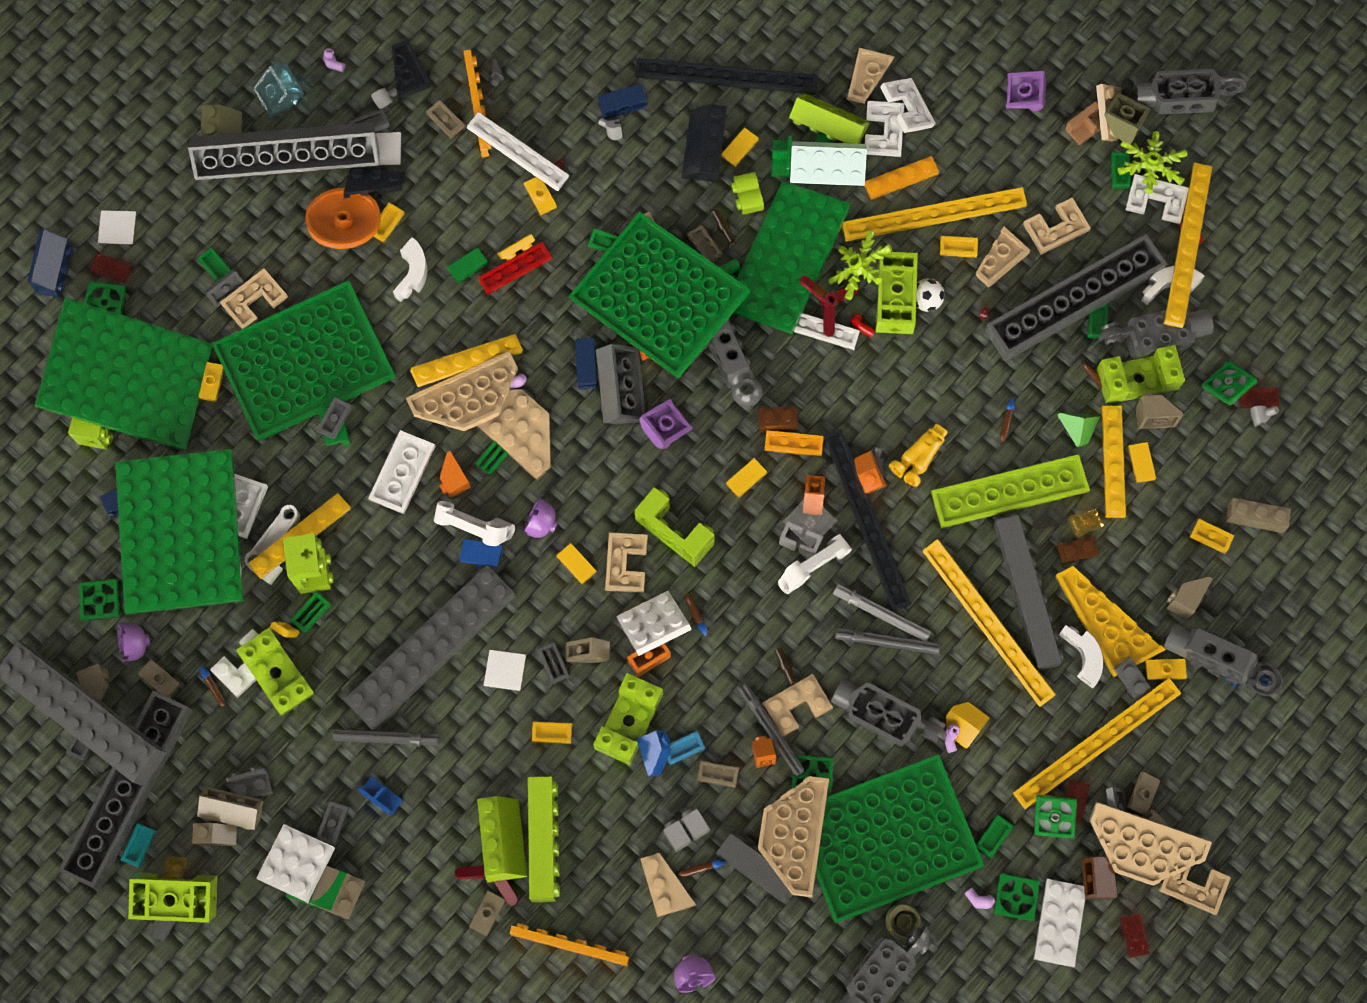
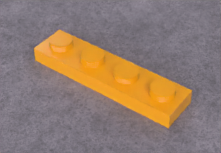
[864,156,939,200]

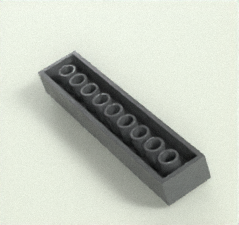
[188,122,380,180]
[985,234,1167,362]
[344,565,515,731]
[0,641,167,786]
[58,691,192,890]

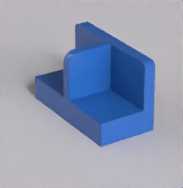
[460,539,503,569]
[357,776,403,816]

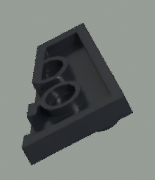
[392,39,431,100]
[343,167,406,198]

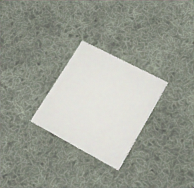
[377,132,401,165]
[98,210,136,244]
[484,650,526,691]

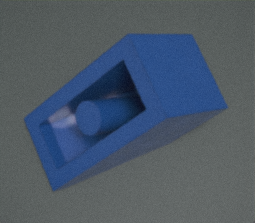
[636,731,671,776]

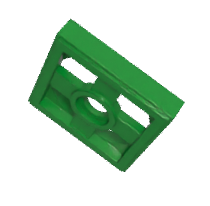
[84,282,127,315]
[79,579,121,622]
[792,755,834,797]
[993,874,1040,922]

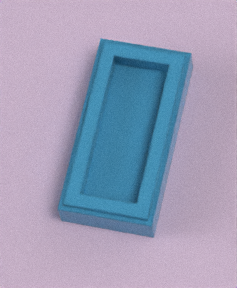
[667,731,706,765]

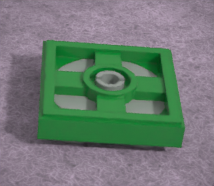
[1202,361,1257,406]
[1034,794,1077,839]

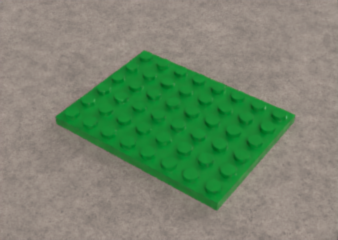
[568,212,751,379]
[212,280,396,442]
[34,297,213,451]
[115,449,244,615]
[816,754,984,924]

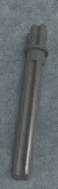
[835,628,940,654]
[738,683,804,776]
[333,729,439,747]

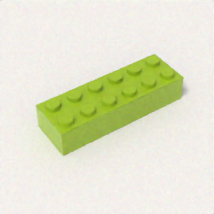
[528,776,560,903]

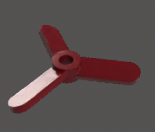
[799,275,859,337]
[455,866,519,905]

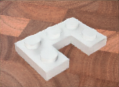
[880,78,936,133]
[865,101,904,157]
[1125,174,1189,224]
[210,629,259,698]

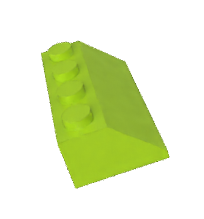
[789,93,871,144]
[477,796,527,882]

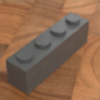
[716,833,789,902]

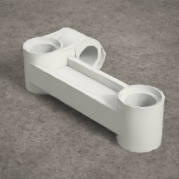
[434,501,515,546]
[245,505,300,585]
[778,534,852,594]

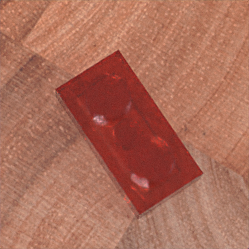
[89,253,132,284]
[1239,388,1280,408]
[1066,780,1090,824]
[1119,914,1150,958]

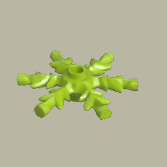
[1117,131,1188,194]
[828,231,892,300]

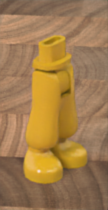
[889,424,948,487]

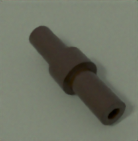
[712,209,735,244]
[775,648,797,686]

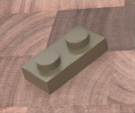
[426,100,465,139]

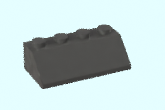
[596,344,646,425]

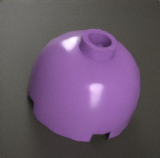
[522,498,558,538]
[117,623,150,662]
[674,955,715,993]

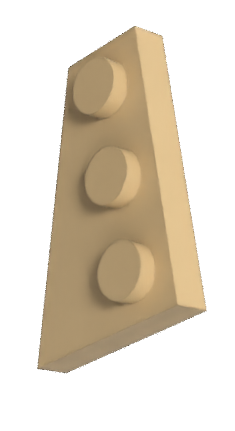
[1096,84,1122,142]
[976,227,1030,287]

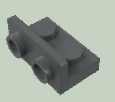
[226,766,273,798]

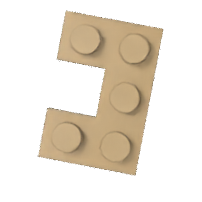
[1023,198,1091,255]
[220,269,288,329]
[605,533,648,593]
[762,674,833,737]
[1159,867,1231,915]

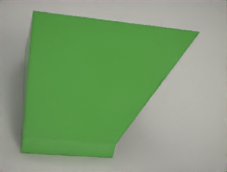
[1058,412,1101,447]

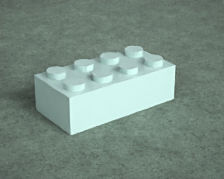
[790,141,867,186]

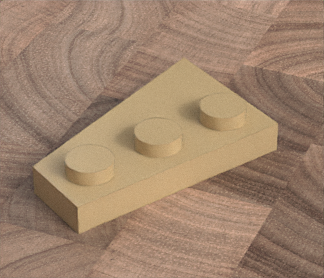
[847,48,894,104]
[641,853,696,917]

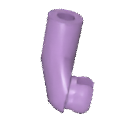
[323,48,345,72]
[510,374,527,389]
[945,724,960,753]
[964,888,995,909]

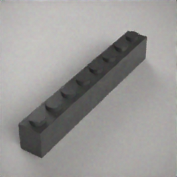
[994,515,1063,671]

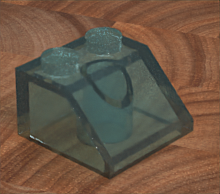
[253,65,304,117]

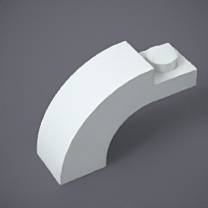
[393,237,427,302]
[1141,266,1204,305]
[1059,625,1103,688]

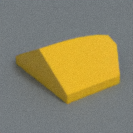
[945,702,989,749]

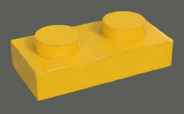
[497,234,535,261]
[1190,519,1234,554]

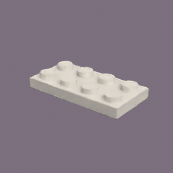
[369,430,436,514]
[1033,879,1085,967]

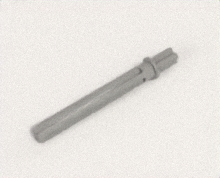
[833,584,931,641]

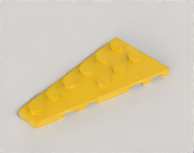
[1055,566,1166,678]

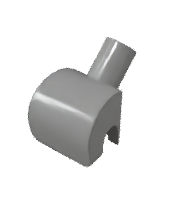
[371,88,397,109]
[598,118,623,140]
[1250,406,1279,427]

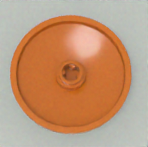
[305,188,381,249]

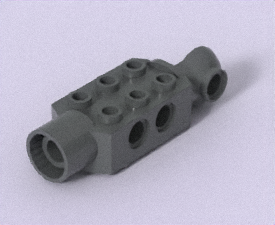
[1134,69,1246,115]
[1098,309,1213,360]
[708,319,763,406]
[1164,624,1283,696]
[831,678,946,747]
[840,924,933,1003]

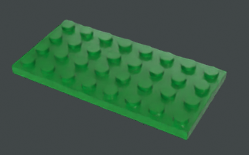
[733,181,851,335]

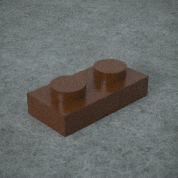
[1056,536,1100,565]

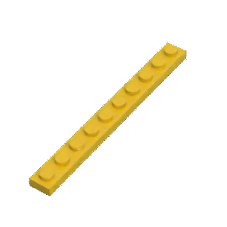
[1164,162,1212,328]
[842,187,1027,242]
[923,539,1056,707]
[1013,678,1181,809]

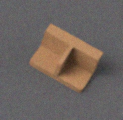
[1065,101,1101,145]

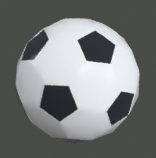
[916,278,945,312]

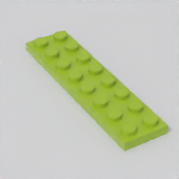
[931,454,1090,528]

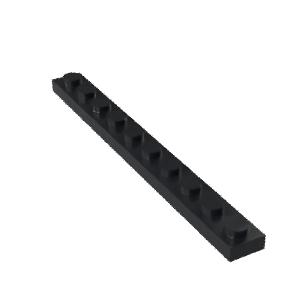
[635,58,818,95]
[823,429,911,612]

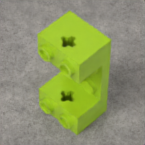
[875,252,918,334]
[1097,345,1185,405]
[68,418,113,450]
[634,487,714,567]
[283,533,334,594]
[236,628,314,716]
[593,673,663,766]
[128,872,218,923]

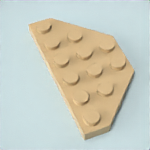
[406,351,518,431]
[477,389,551,480]
[758,776,829,897]
[1090,801,1212,886]

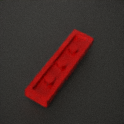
[478,242,552,295]

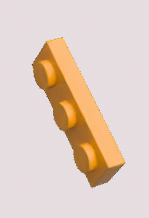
[765,430,823,456]

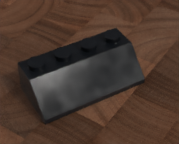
[682,104,727,183]

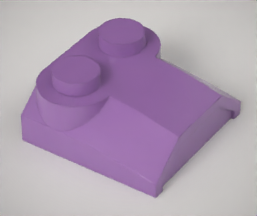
[1006,71,1046,111]
[639,399,693,449]

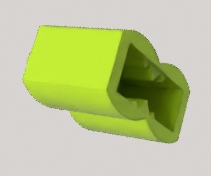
[731,172,764,215]

